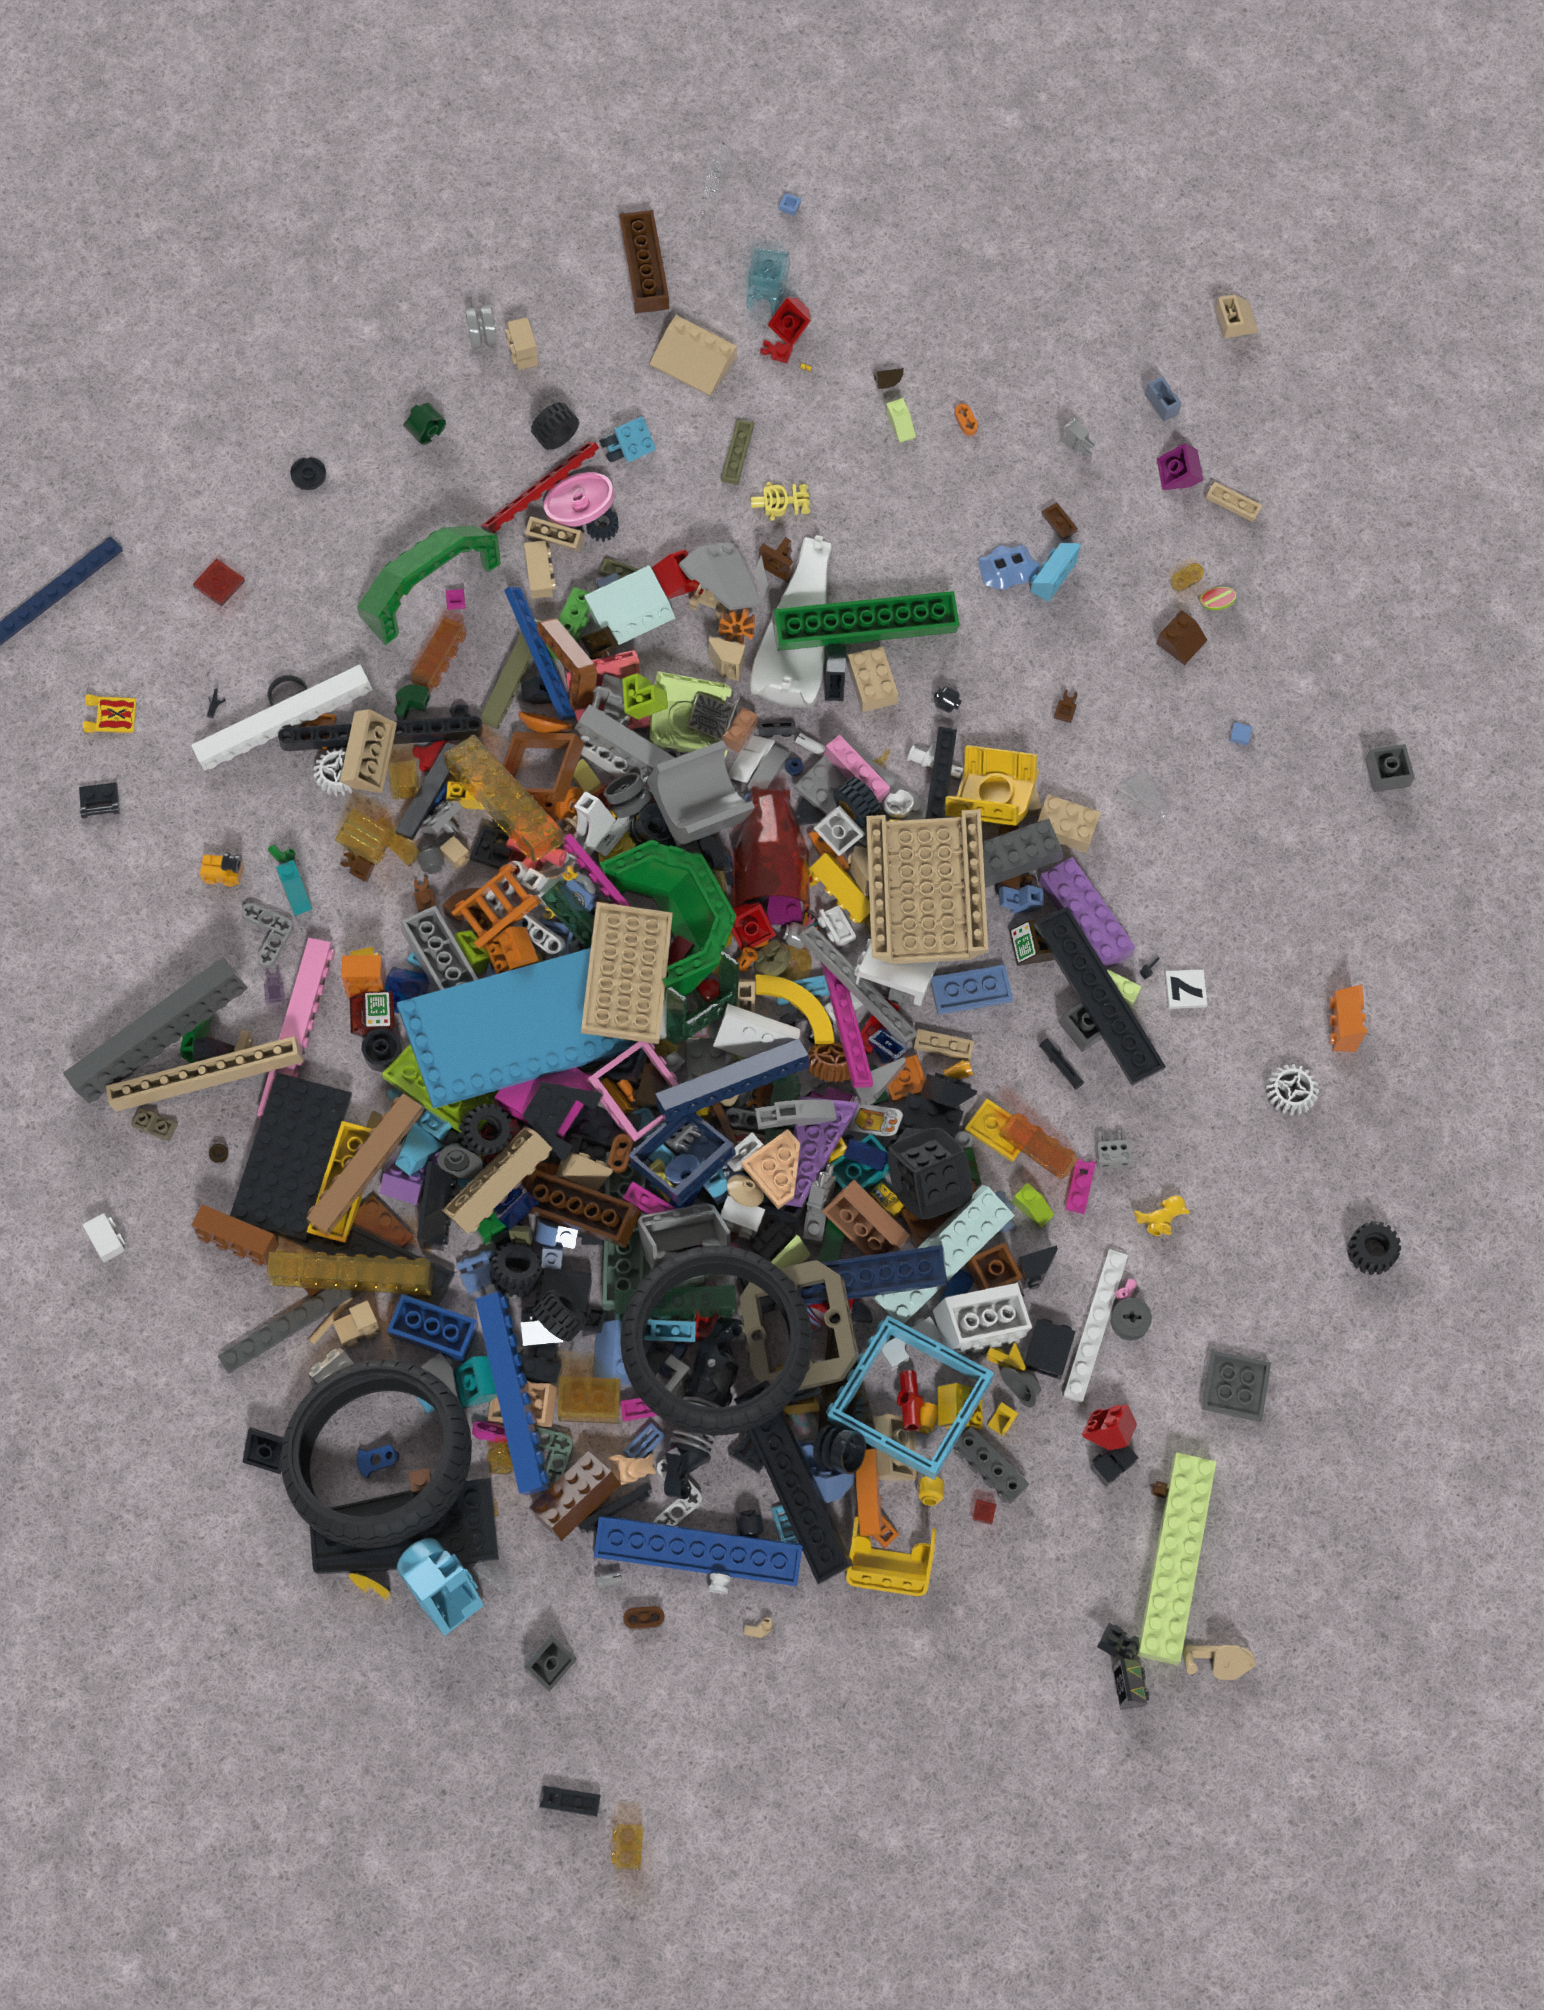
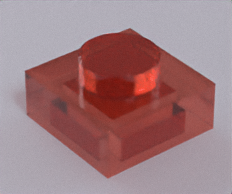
[972,1499,997,1525]

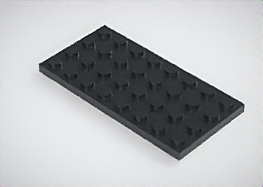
[230,1072,353,1241]

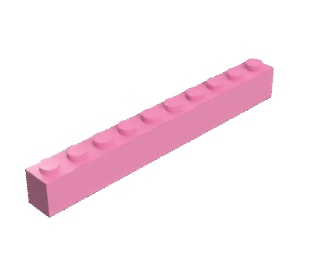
[257,938,335,1121]

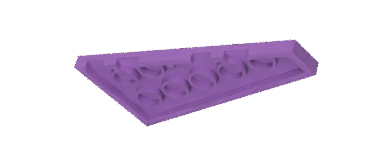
[785,1096,859,1207]

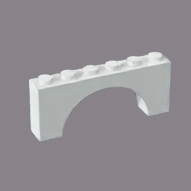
[519,792,616,908]

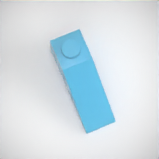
[644,1320,696,1342]

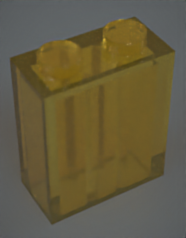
[334,808,396,865]

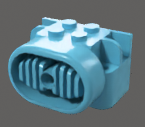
[397,1538,484,1636]

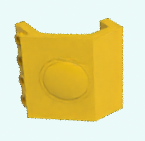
[945,745,1040,826]

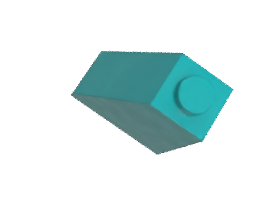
[276,860,313,916]

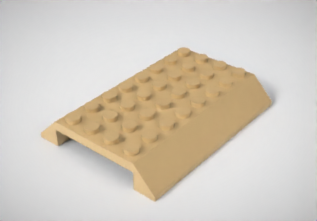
[866,809,988,964]

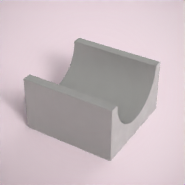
[646,740,755,847]

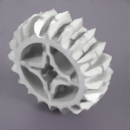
[314,747,352,797]
[1266,1064,1319,1116]

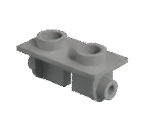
[791,1077,833,1100]

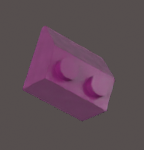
[1157,443,1204,490]

